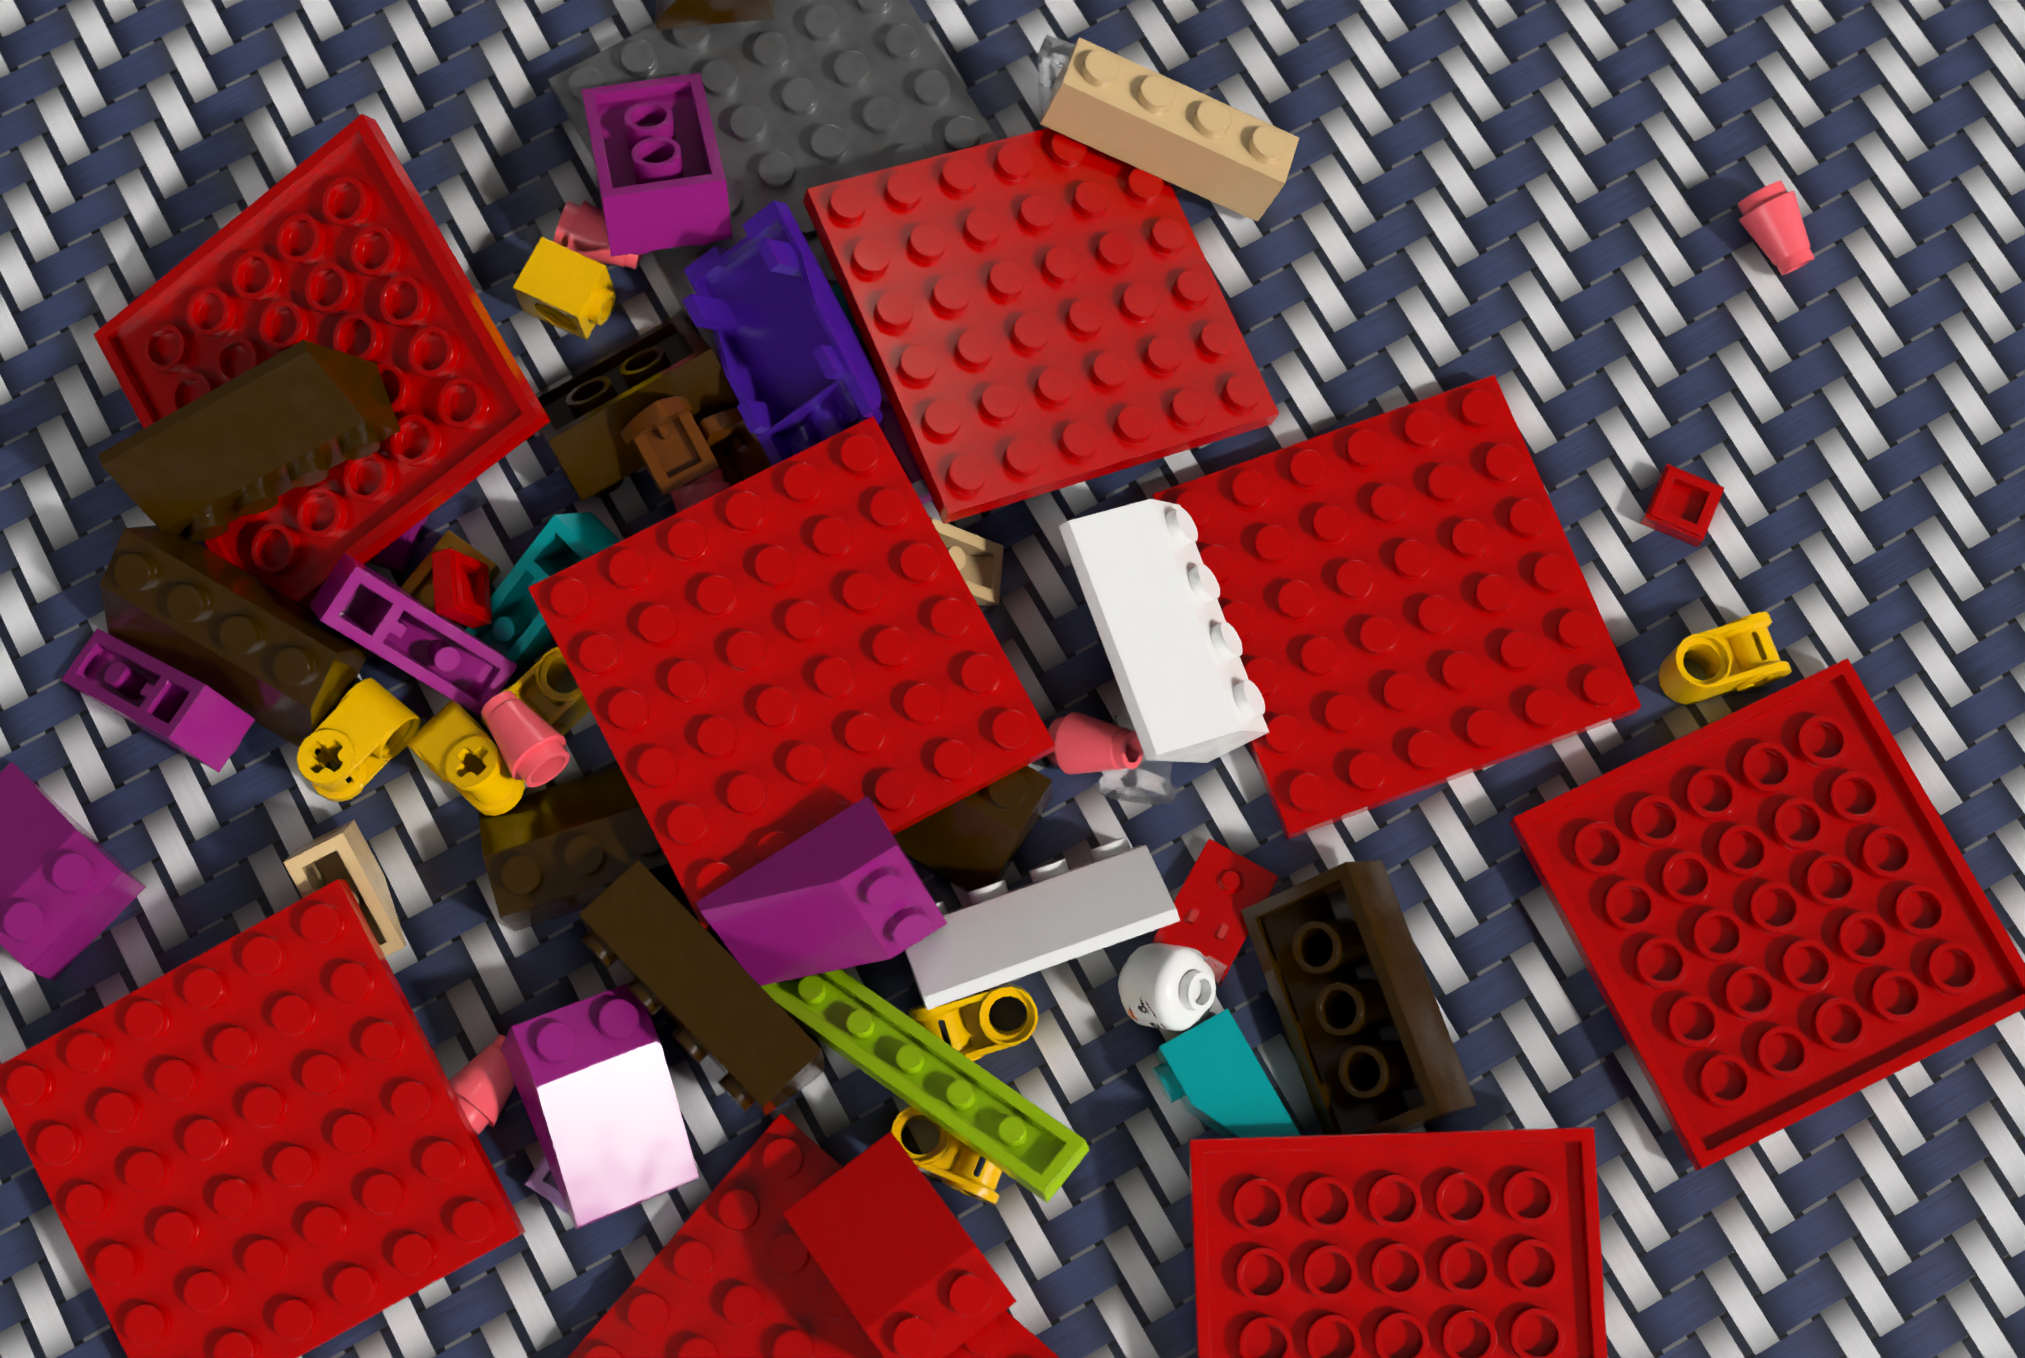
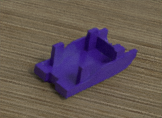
[682,200,883,466]

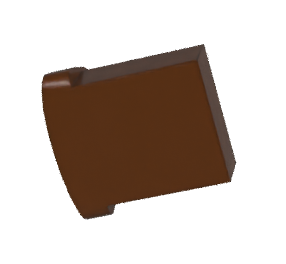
[620,396,719,498]
[698,408,772,486]

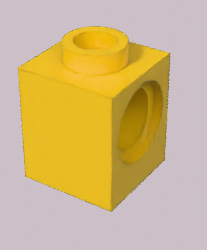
[513,237,616,341]

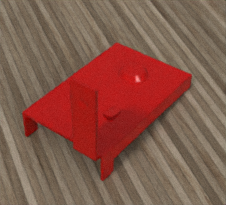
[1151,839,1279,986]

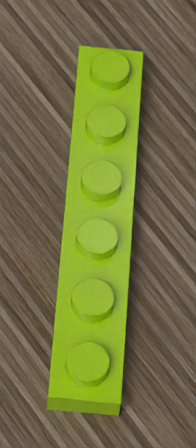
[761,969,1089,1203]

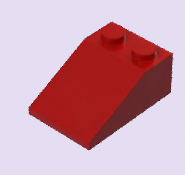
[782,1131,1017,1358]

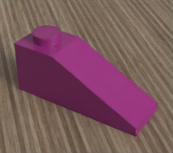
[309,553,518,717]
[61,628,255,773]

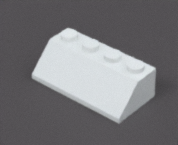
[1058,499,1269,763]
[905,837,1180,1010]

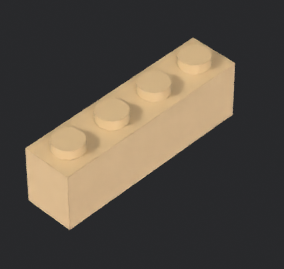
[1040,37,1299,222]

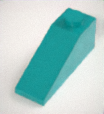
[466,512,620,685]
[1152,1009,1301,1138]

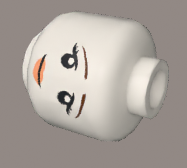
[1118,943,1216,1032]

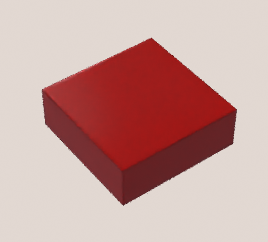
[1640,464,1725,548]
[431,548,492,629]

